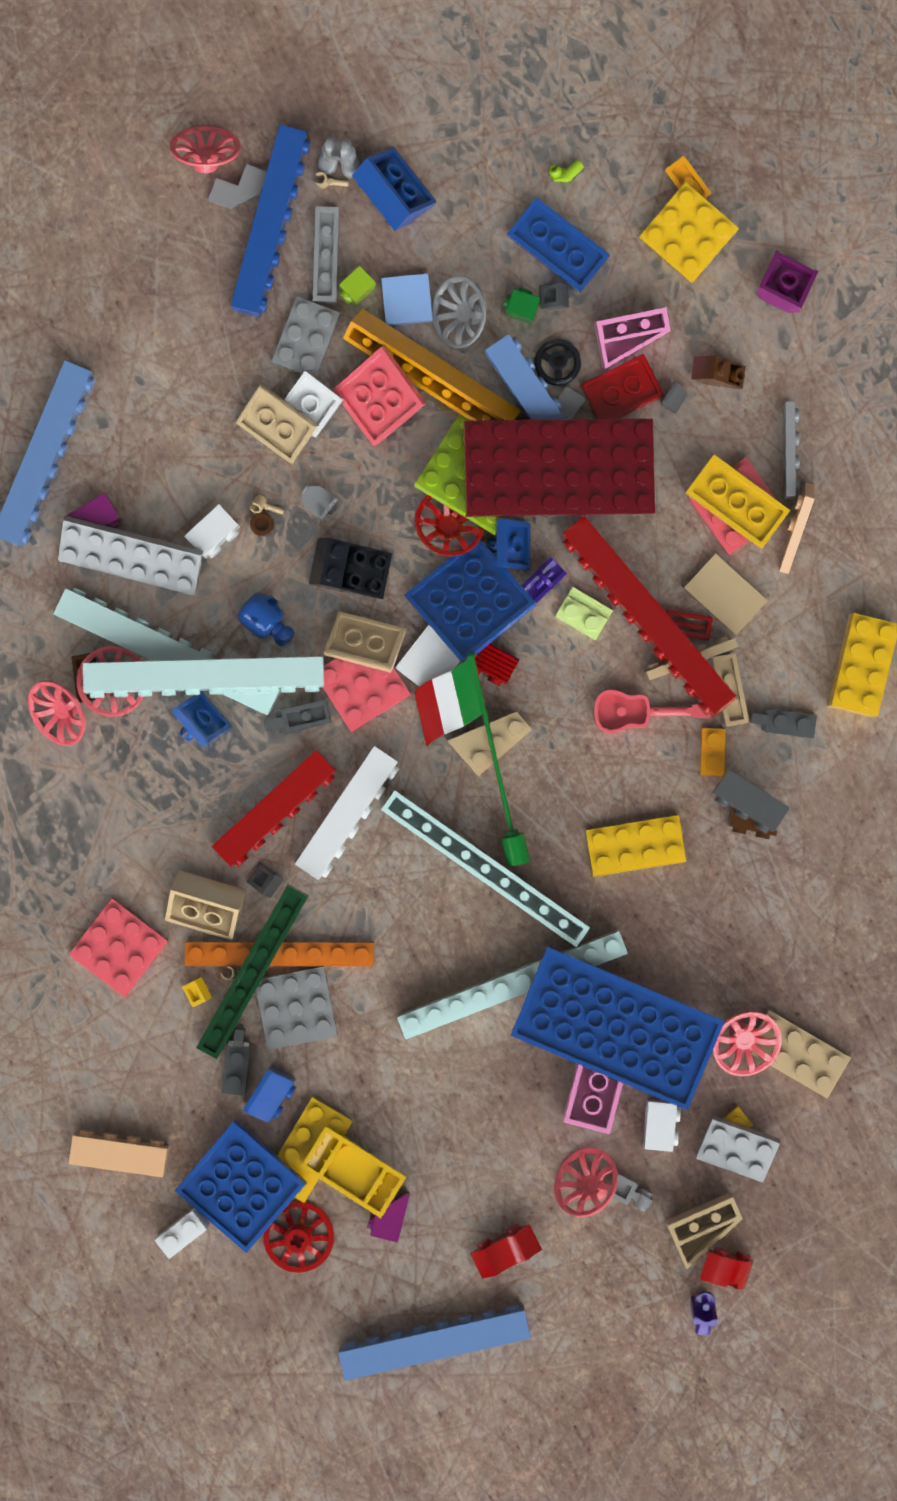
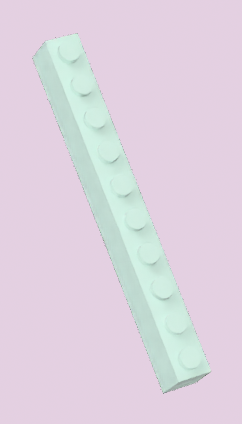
[53,587,281,716]
[83,657,324,698]
[381,791,590,947]
[397,930,628,1040]

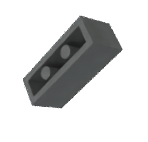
[711,769,790,833]

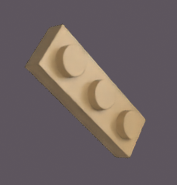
[712,653,749,727]

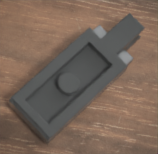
[265,700,332,733]
[749,709,817,739]
[221,1028,251,1096]

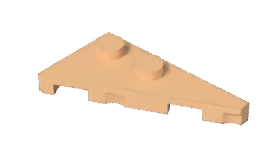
[779,482,815,574]

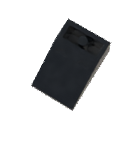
[309,538,392,599]

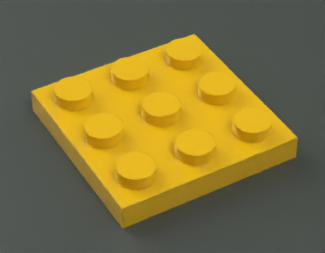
[639,182,739,283]

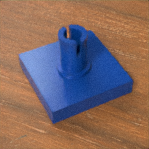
[486,519,530,571]
[171,691,232,748]

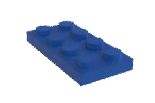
[507,197,610,294]

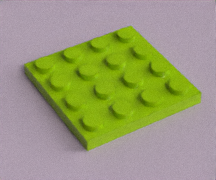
[414,414,506,535]

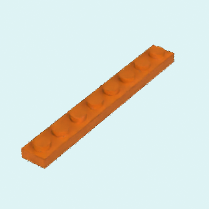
[185,942,374,966]

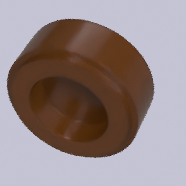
[250,512,274,537]

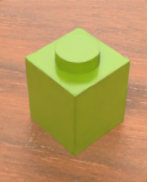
[339,266,376,307]

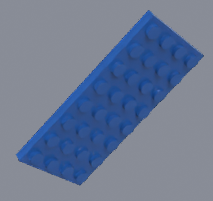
[510,946,725,1110]

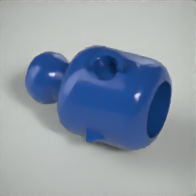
[238,592,295,647]

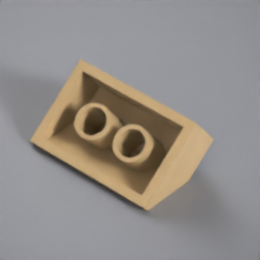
[165,870,247,941]

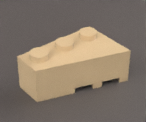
[447,712,532,777]
[665,1192,743,1270]

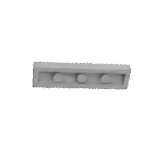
[313,206,339,303]
[782,402,800,499]

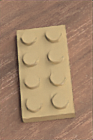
[751,1009,851,1099]

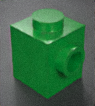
[503,288,540,325]

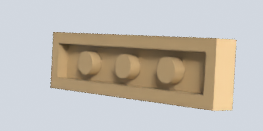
[644,636,738,681]

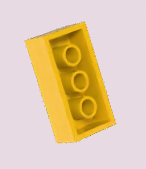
[827,613,897,717]

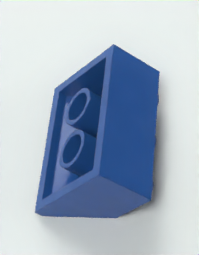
[352,147,437,231]

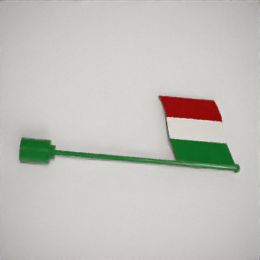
[414,653,530,866]

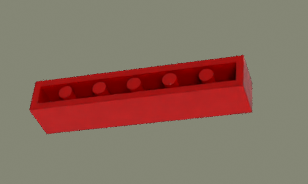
[211,750,336,867]

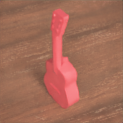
[594,690,711,734]

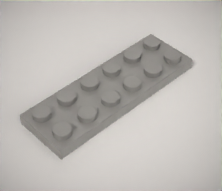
[58,516,204,596]

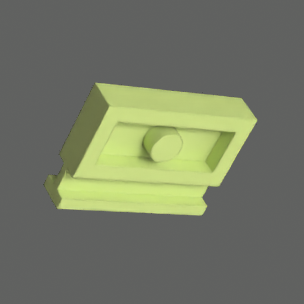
[555,587,613,640]

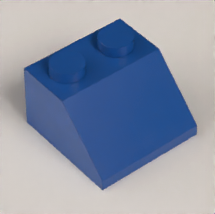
[242,1065,296,1123]

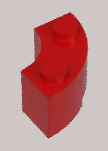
[470,1224,542,1279]
[700,1247,754,1289]

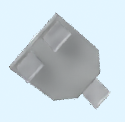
[302,486,338,520]

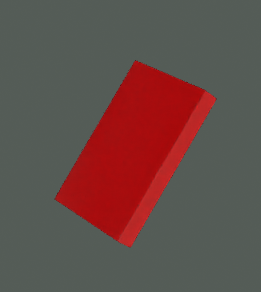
[580,354,665,419]

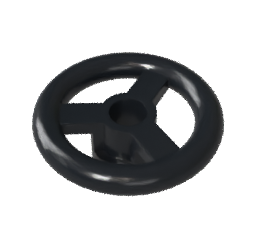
[534,339,581,386]

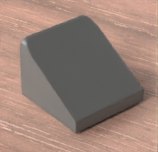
[539,282,569,310]
[661,381,687,413]
[247,863,283,898]

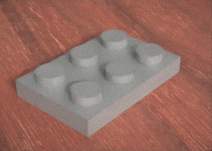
[271,296,341,378]
[696,1115,780,1183]

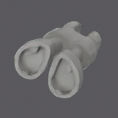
[318,136,361,179]

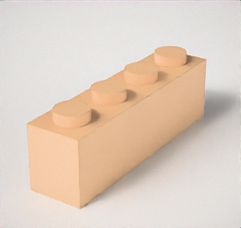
[69,1130,170,1177]

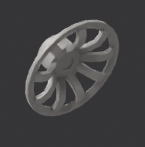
[432,276,486,348]

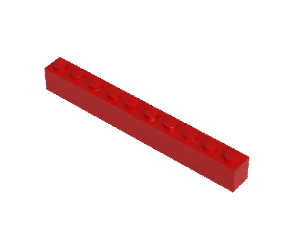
[562,516,736,718]

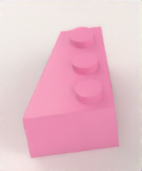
[594,307,671,369]

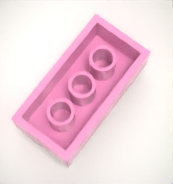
[562,1064,623,1134]

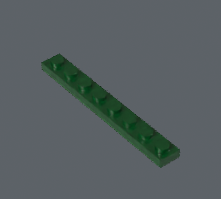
[196,884,309,1059]

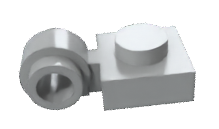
[606,1173,654,1212]

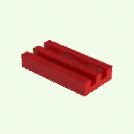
[666,609,713,641]

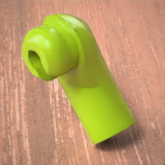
[549,159,584,182]

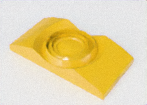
[301,1126,406,1218]

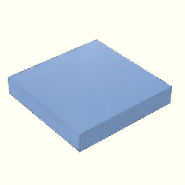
[381,273,433,326]

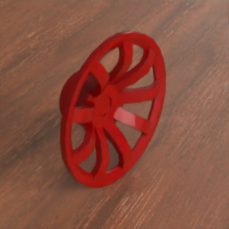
[415,495,485,556]
[263,1201,334,1273]

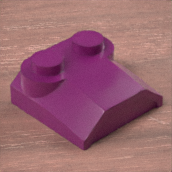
[756,251,819,313]

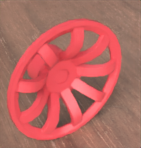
[170,126,241,173]
[77,646,144,717]
[28,680,86,746]
[713,1011,782,1076]
[554,1147,618,1217]

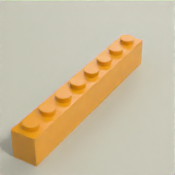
[343,309,521,420]

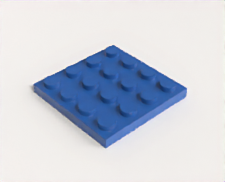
[404,538,537,663]
[175,1120,307,1253]

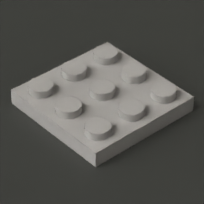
[256,966,338,1050]

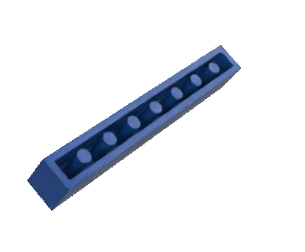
[231,124,311,318]

